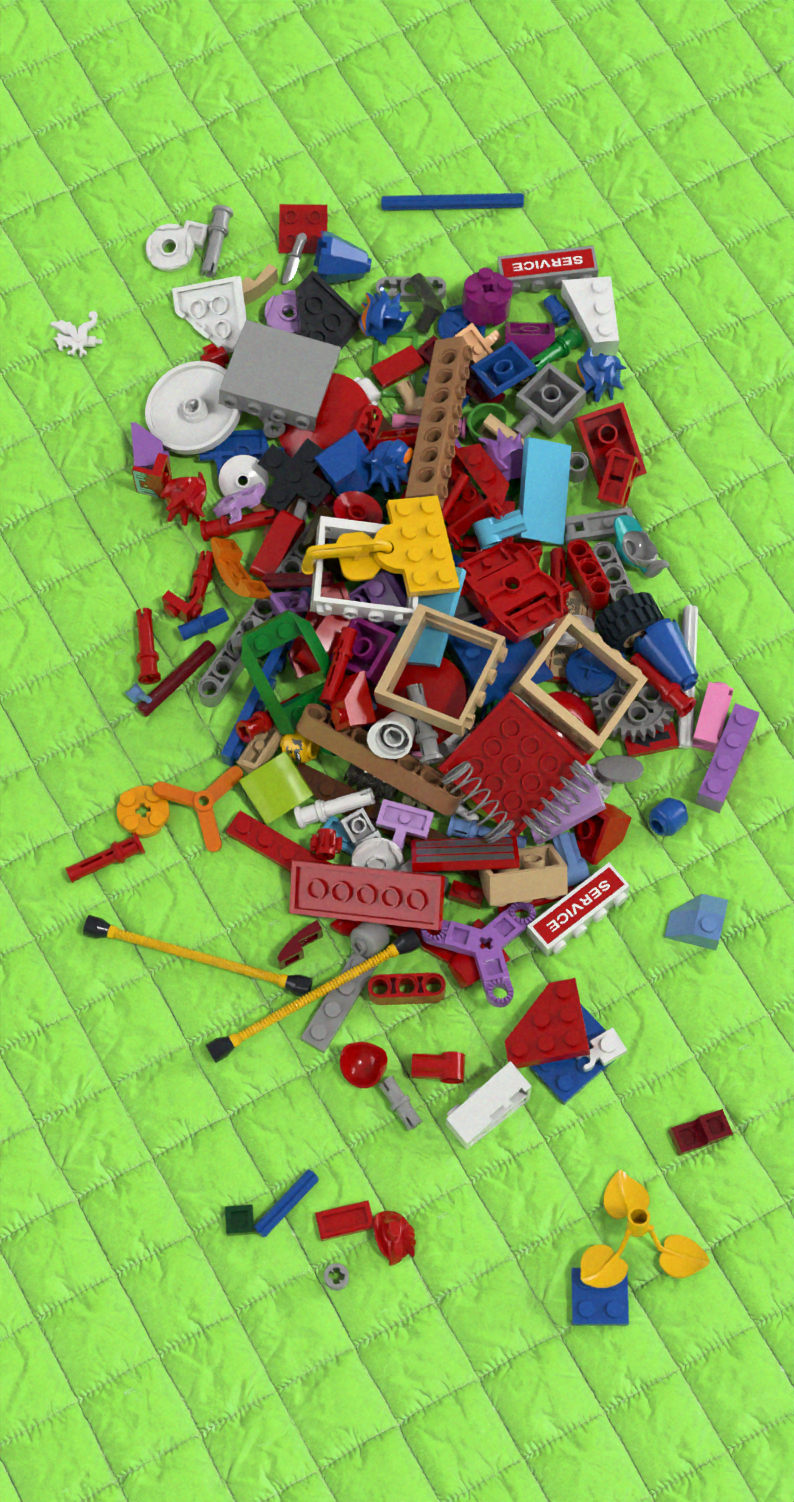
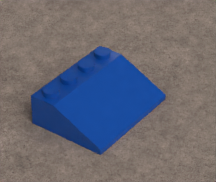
[445,618,554,706]

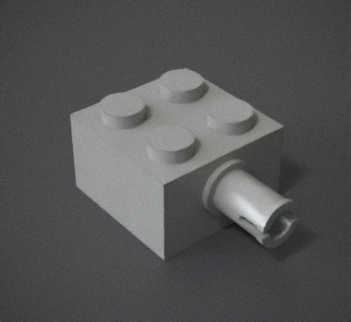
[512,362,586,438]

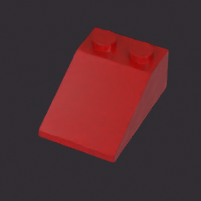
[572,402,647,489]

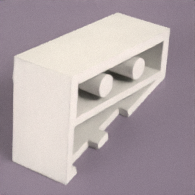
[446,1061,532,1150]

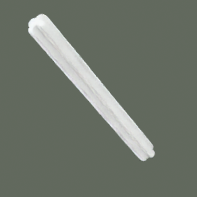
[677,605,698,749]

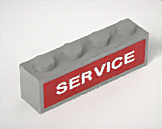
[497,245,598,295]

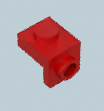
[162,590,203,623]

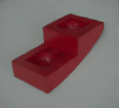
[277,920,323,970]
[668,1109,733,1156]

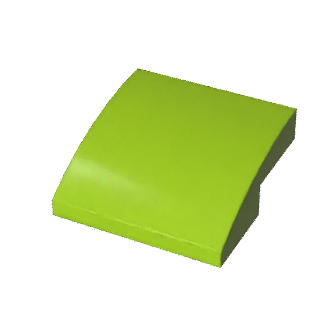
[239,751,314,825]

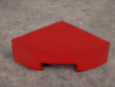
[330,919,362,937]

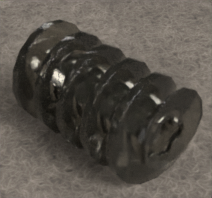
[343,763,400,802]

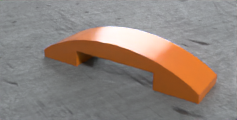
[211,537,271,600]

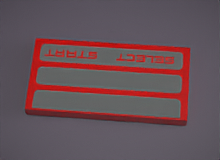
[411,836,520,872]

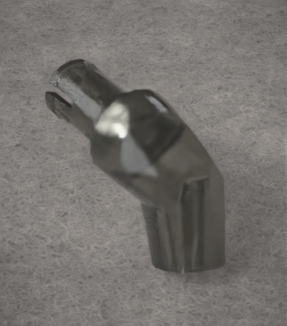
[410,273,444,335]

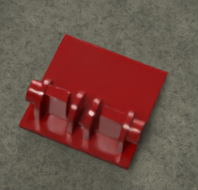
[279,204,328,253]

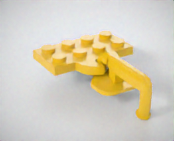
[301,495,460,597]

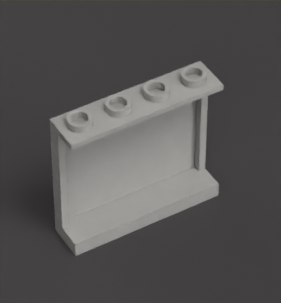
[218,320,341,431]

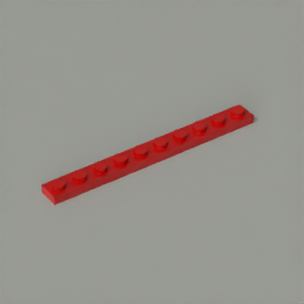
[226,810,457,964]

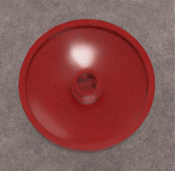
[278,373,374,457]
[369,657,469,751]

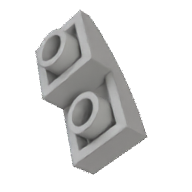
[339,807,382,849]

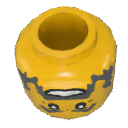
[280,729,320,764]

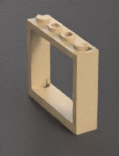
[374,603,508,737]
[509,613,648,755]

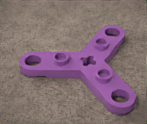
[420,902,536,1008]

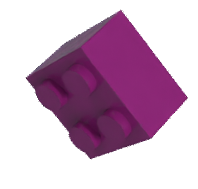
[330,617,400,688]

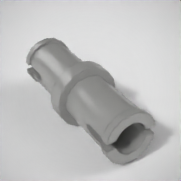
[378,1076,423,1131]

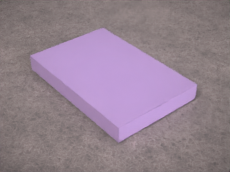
[530,763,606,845]

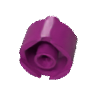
[462,267,513,326]

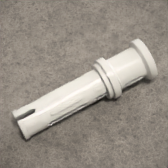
[294,788,375,829]

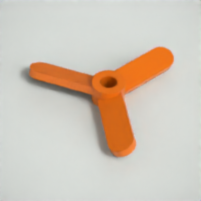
[152,766,243,852]

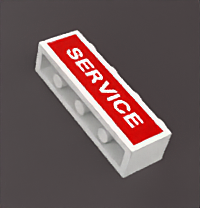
[527,862,630,957]

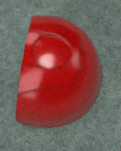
[339,1042,388,1088]

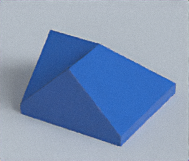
[470,341,537,400]
[313,429,372,497]

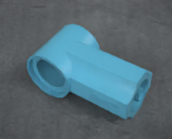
[472,509,527,550]

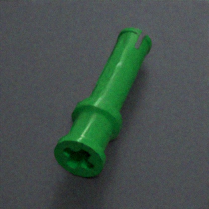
[530,328,583,376]

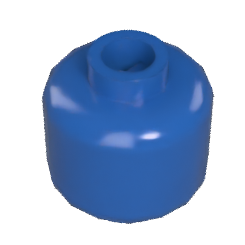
[649,797,688,836]

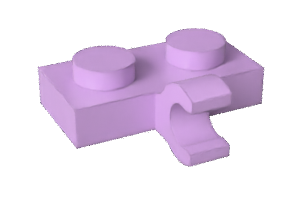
[213,482,266,524]
[376,799,434,851]

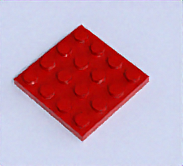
[438,690,587,837]

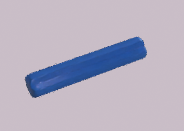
[254,1170,319,1237]

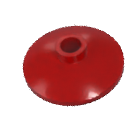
[333,491,383,524]

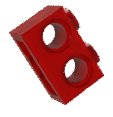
[597,450,639,508]

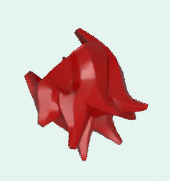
[160,472,207,526]

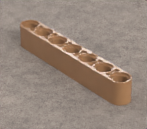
[297,703,465,815]

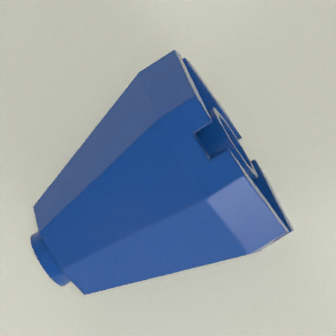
[314,231,371,284]

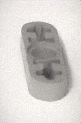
[376,277,446,302]

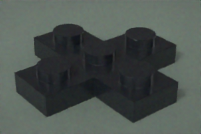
[257,438,333,512]

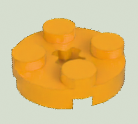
[117,786,170,838]

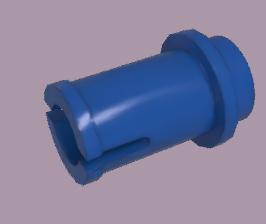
[543,295,571,326]

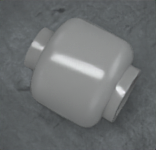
[350,922,389,958]

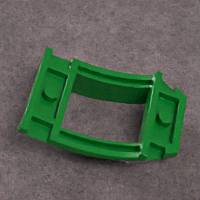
[240,609,343,735]

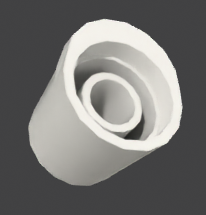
[367,711,416,759]

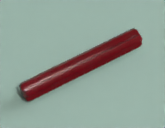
[137,640,216,717]

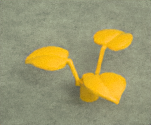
[580,1170,710,1288]

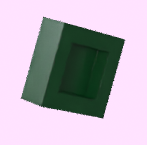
[225,1205,255,1236]

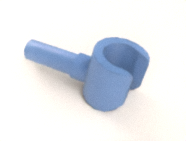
[125,683,152,703]

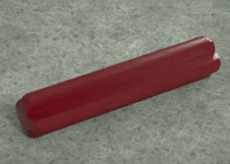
[262,572,335,588]

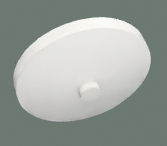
[145,361,242,455]

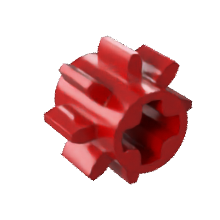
[199,343,230,369]
[310,828,342,860]

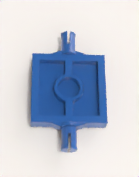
[199,429,284,480]

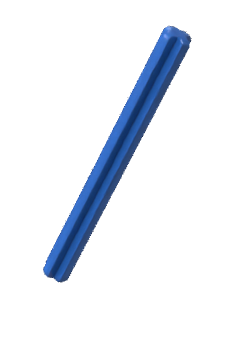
[381,193,524,210]

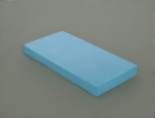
[516,437,571,546]
[398,567,467,668]

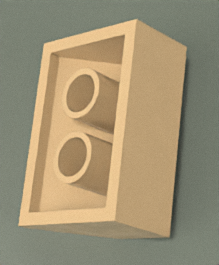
[478,844,568,907]

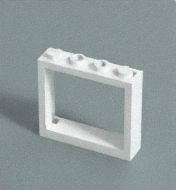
[310,516,418,626]

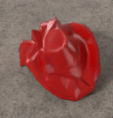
[373,1211,416,1266]

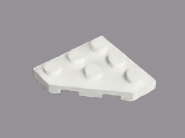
[172,276,247,354]

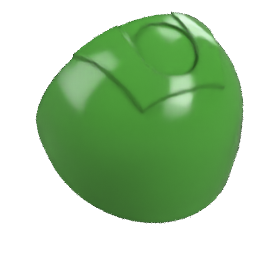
[466,403,507,446]

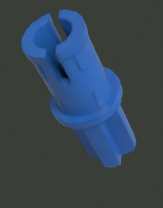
[177,608,229,641]

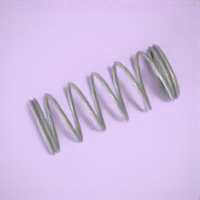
[522,760,599,840]
[441,761,515,844]

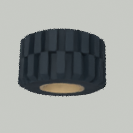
[594,592,665,653]

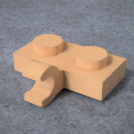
[454,323,502,366]

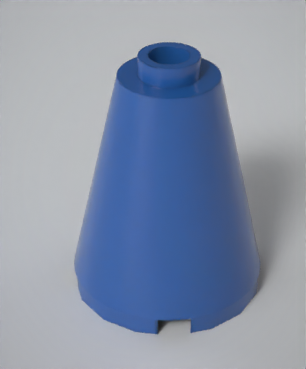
[633,618,698,691]

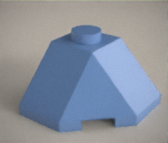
[664,894,728,950]

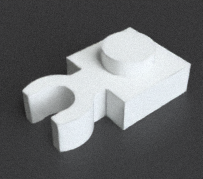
[576,1028,627,1072]

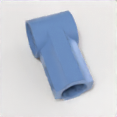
[552,832,590,887]

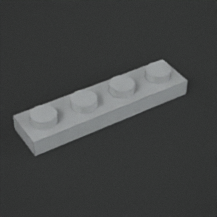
[301,952,379,1054]

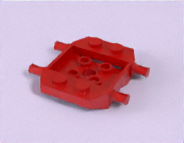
[400,443,509,550]
[457,542,573,643]

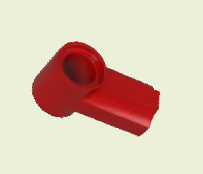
[411,1051,465,1084]

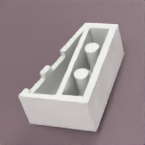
[561,276,619,357]

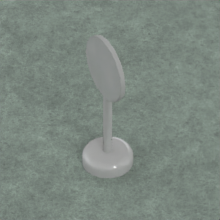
[591,755,644,783]

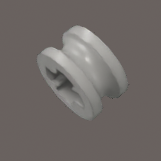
[324,1263,349,1291]

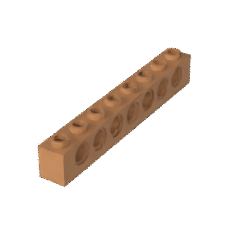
[405,336,473,509]

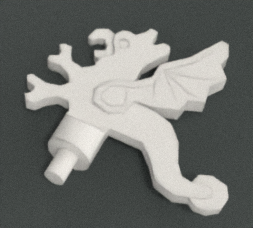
[51,311,103,357]

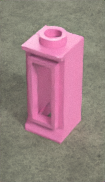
[692,682,734,753]

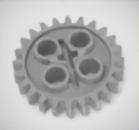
[591,675,674,742]

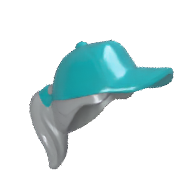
[614,515,670,578]

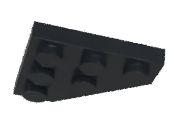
[295,270,361,349]

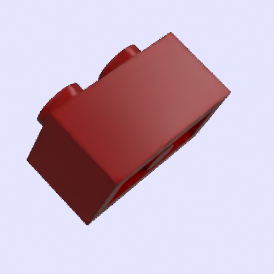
[449,880,485,910]

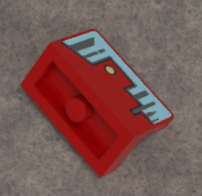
[132,453,172,499]

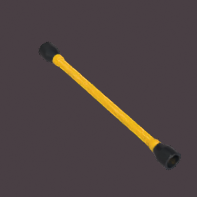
[83,915,313,997]
[205,928,422,1063]

